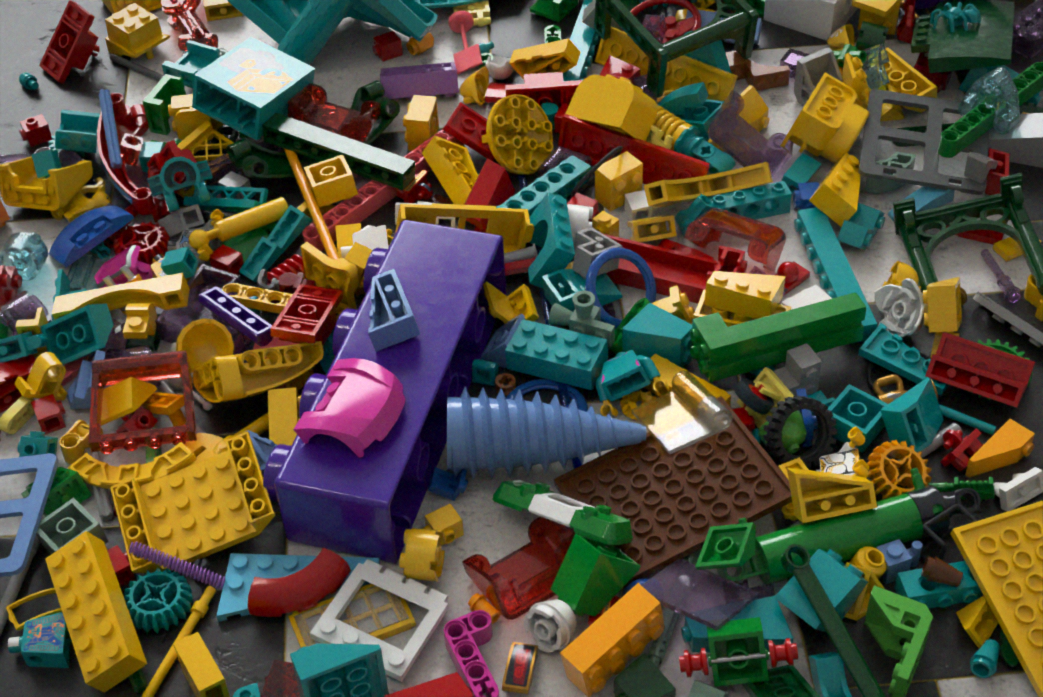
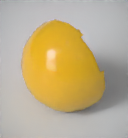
[176,318,234,373]

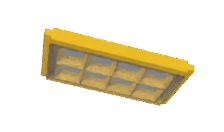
[288,583,416,648]

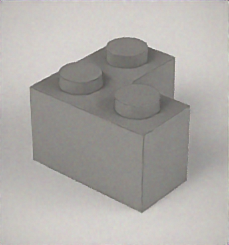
[572,227,622,278]
[773,343,822,396]

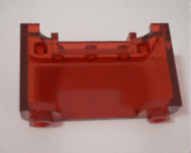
[288,83,381,143]
[684,208,786,272]
[462,516,577,620]

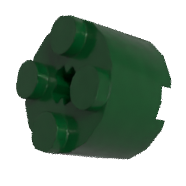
[855,21,889,63]

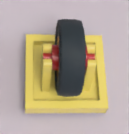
[734,367,794,428]

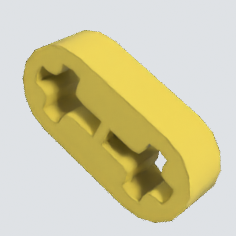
[0,396,35,435]

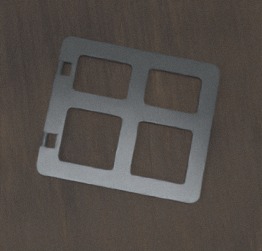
[859,89,989,195]

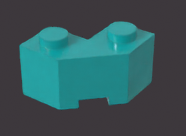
[837,203,885,250]

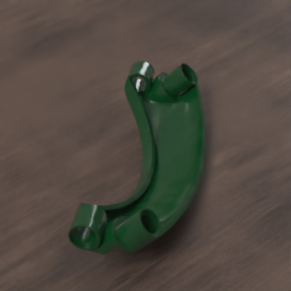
[226,80,400,178]

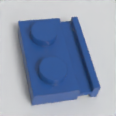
[795,388,818,447]

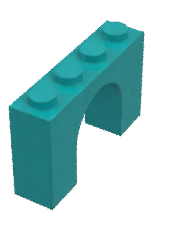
[528,192,575,289]

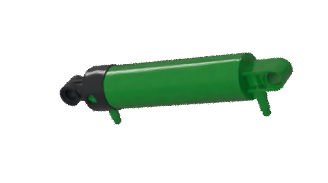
[717,467,981,585]

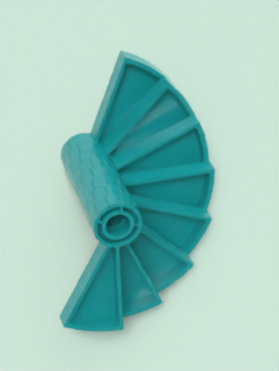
[227,0,438,65]

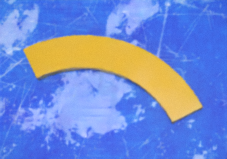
[68,442,197,489]

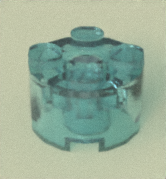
[0,232,48,281]

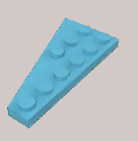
[216,553,380,622]

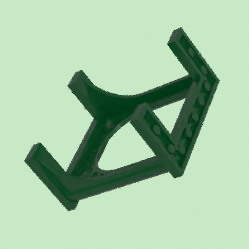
[594,0,759,98]

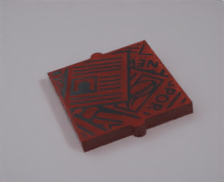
[261,660,300,697]

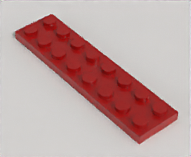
[557,114,710,184]

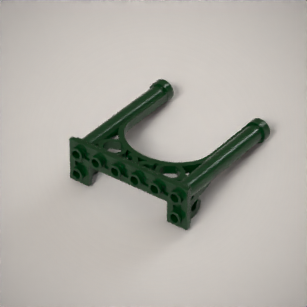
[893,173,1043,295]

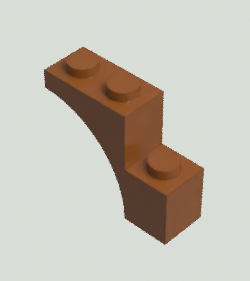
[725,50,790,91]

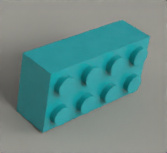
[505,319,608,390]

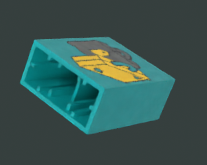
[192,37,315,140]

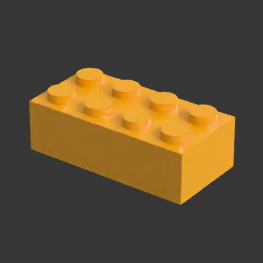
[560,583,665,697]

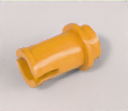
[468,593,501,625]

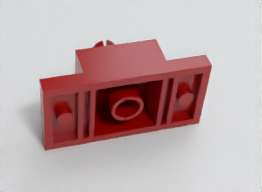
[39,0,100,83]
[505,72,583,110]
[270,284,343,346]

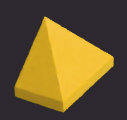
[956,595,998,648]

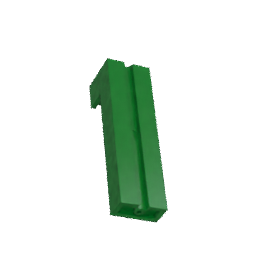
[689,292,866,383]

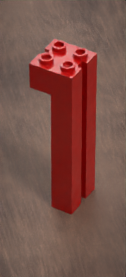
[602,233,748,303]

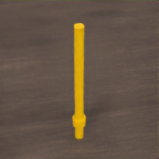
[141,586,216,697]

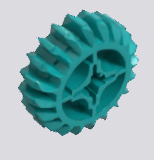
[124,567,193,634]

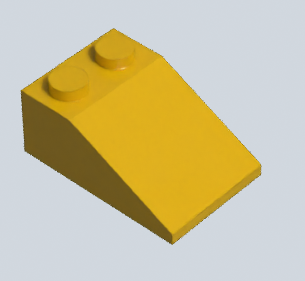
[923,277,962,332]

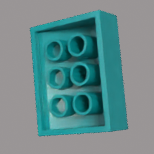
[290,643,389,697]

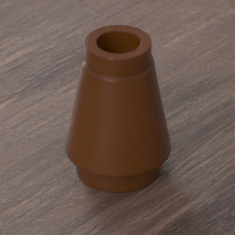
[921,556,963,587]

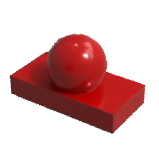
[775,261,810,296]

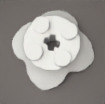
[874,278,928,338]

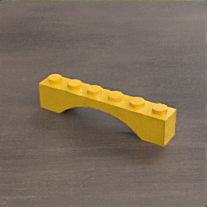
[52,273,190,320]

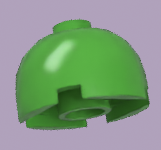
[758,410,807,454]

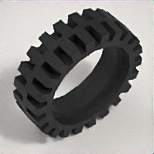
[763,396,837,469]

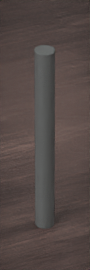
[110,54,164,81]

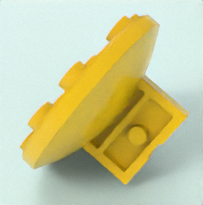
[482,94,553,175]

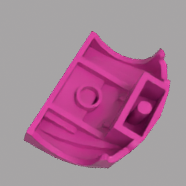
[293,358,406,458]

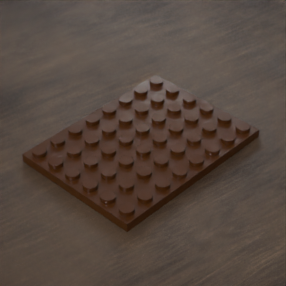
[553,396,792,588]

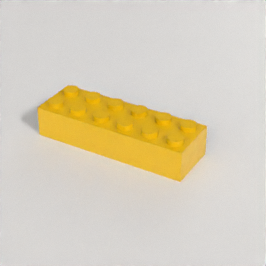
[45,531,147,693]

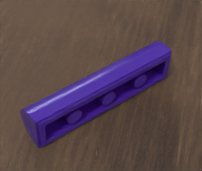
[199,286,273,346]

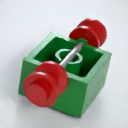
[679,617,798,687]

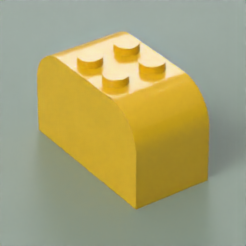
[566,74,658,141]

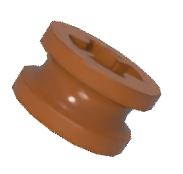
[495,373,516,396]

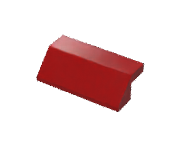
[464,158,515,233]
[925,332,1036,408]

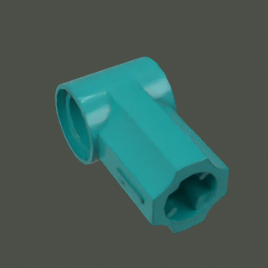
[675,194,714,237]

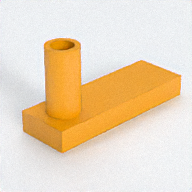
[141,392,191,436]

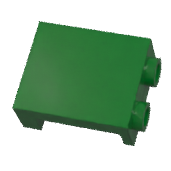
[142,74,186,136]

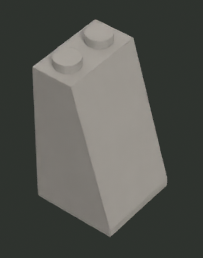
[988,113,1043,168]

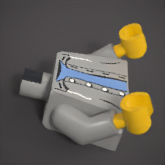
[167,209,224,270]

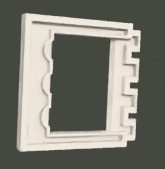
[310,559,449,682]

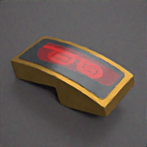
[502,642,538,694]

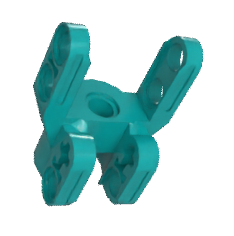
[147,156,213,213]

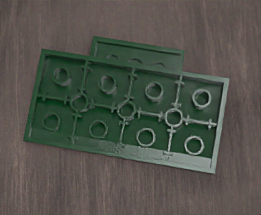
[911,0,1015,73]

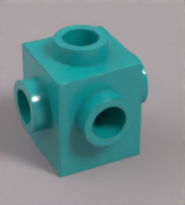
[17,431,58,457]

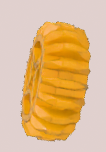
[867,440,932,500]

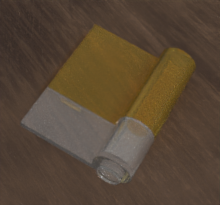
[631,371,733,454]

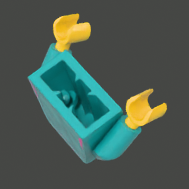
[596,350,670,417]

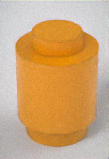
[406,32,434,56]

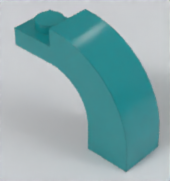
[809,652,852,697]

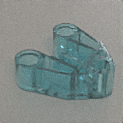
[958,67,1020,134]

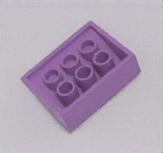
[380,62,459,101]

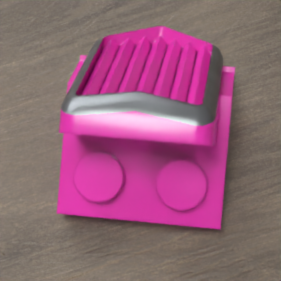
[94,245,153,288]

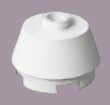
[524,599,577,653]

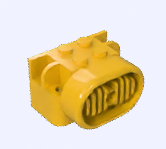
[780,72,870,164]

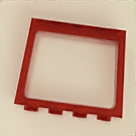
[88,350,197,454]

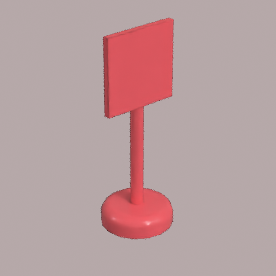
[448,11,483,74]

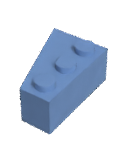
[368,269,420,352]

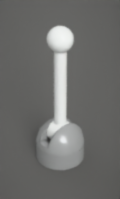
[168,370,212,410]

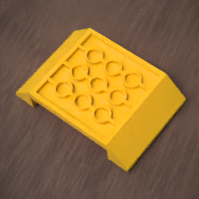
[110,431,275,573]

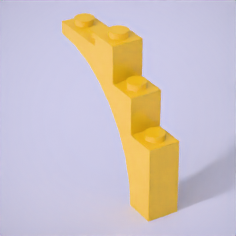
[644,162,773,207]

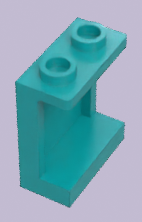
[162,40,220,88]
[55,109,100,153]

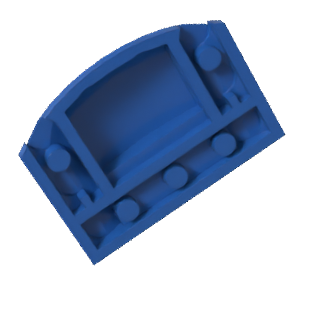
[48,205,134,268]

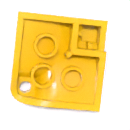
[300,242,360,315]

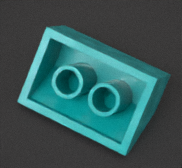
[40,304,113,366]

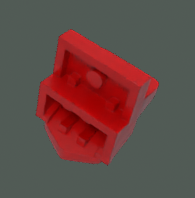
[147,140,197,196]

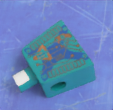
[8,612,72,668]

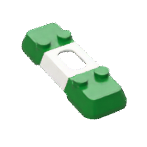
[492,480,633,545]

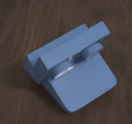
[66,350,126,410]

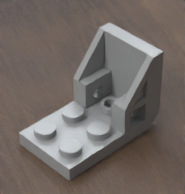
[794,47,843,106]

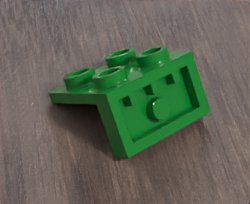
[529,0,578,22]
[21,467,92,517]

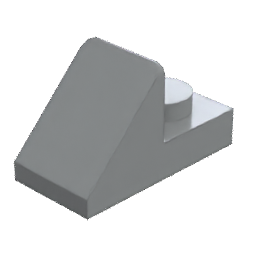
[964,152,998,183]

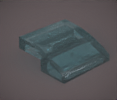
[862,43,890,89]
[67,254,114,291]

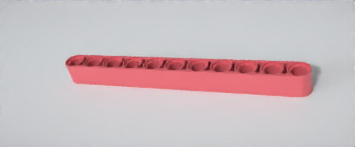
[302,129,464,251]

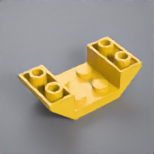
[842,53,905,121]

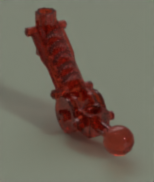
[161,0,219,51]

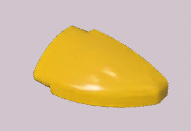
[193,341,324,403]

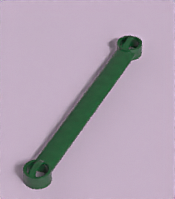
[781,544,886,697]

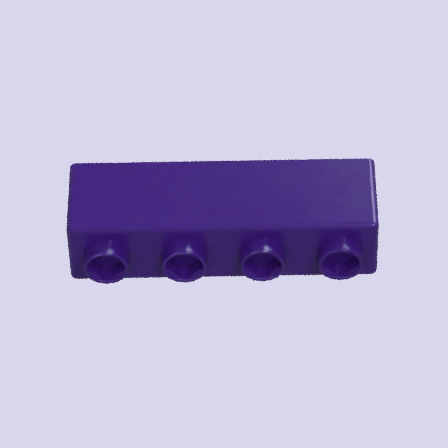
[263,220,506,564]

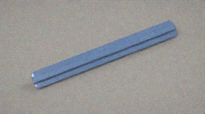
[99,89,123,169]

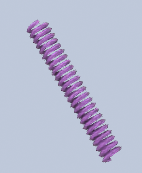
[129,541,225,591]

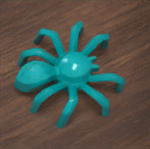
[930,2,981,32]

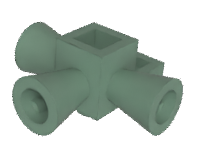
[548,291,615,347]

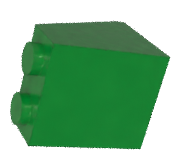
[551,534,641,617]

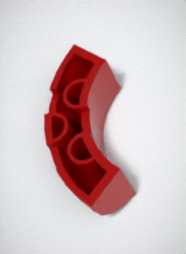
[248,548,351,617]

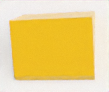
[98,377,157,426]

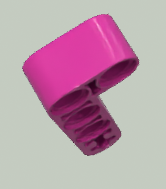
[444,610,499,697]

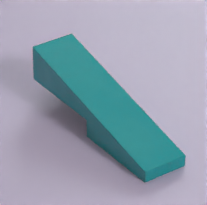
[239,205,312,283]

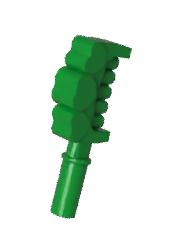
[928,477,995,500]

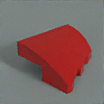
[896,0,916,44]

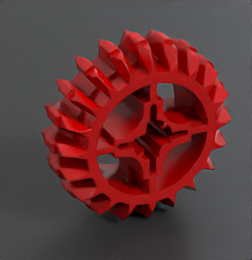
[113,221,170,265]

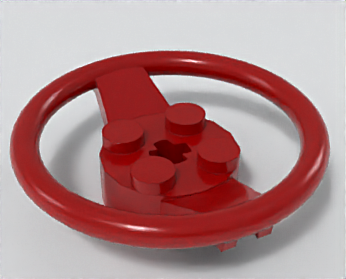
[621,0,702,44]

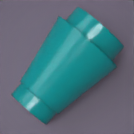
[970,639,1000,678]

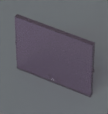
[641,559,759,631]

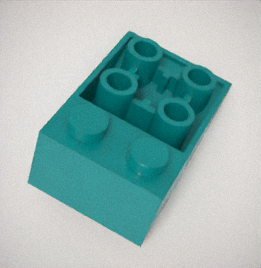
[542,269,623,312]
[880,378,944,452]

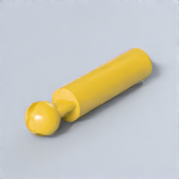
[188,197,288,250]

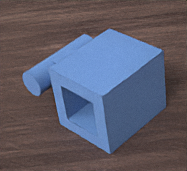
[876,539,922,584]

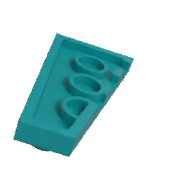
[858,323,949,395]

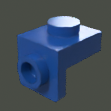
[428,467,468,501]

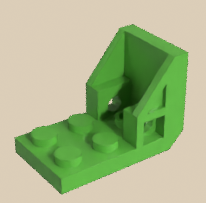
[864,585,933,697]

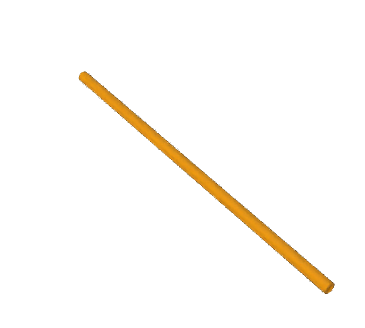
[283,148,340,260]

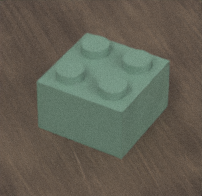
[36,498,109,554]

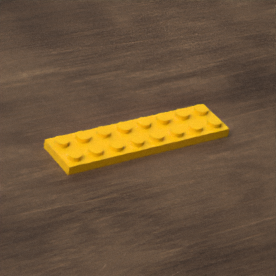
[595,27,738,105]

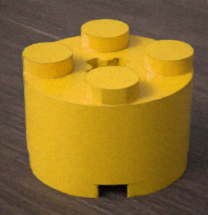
[399,528,445,582]

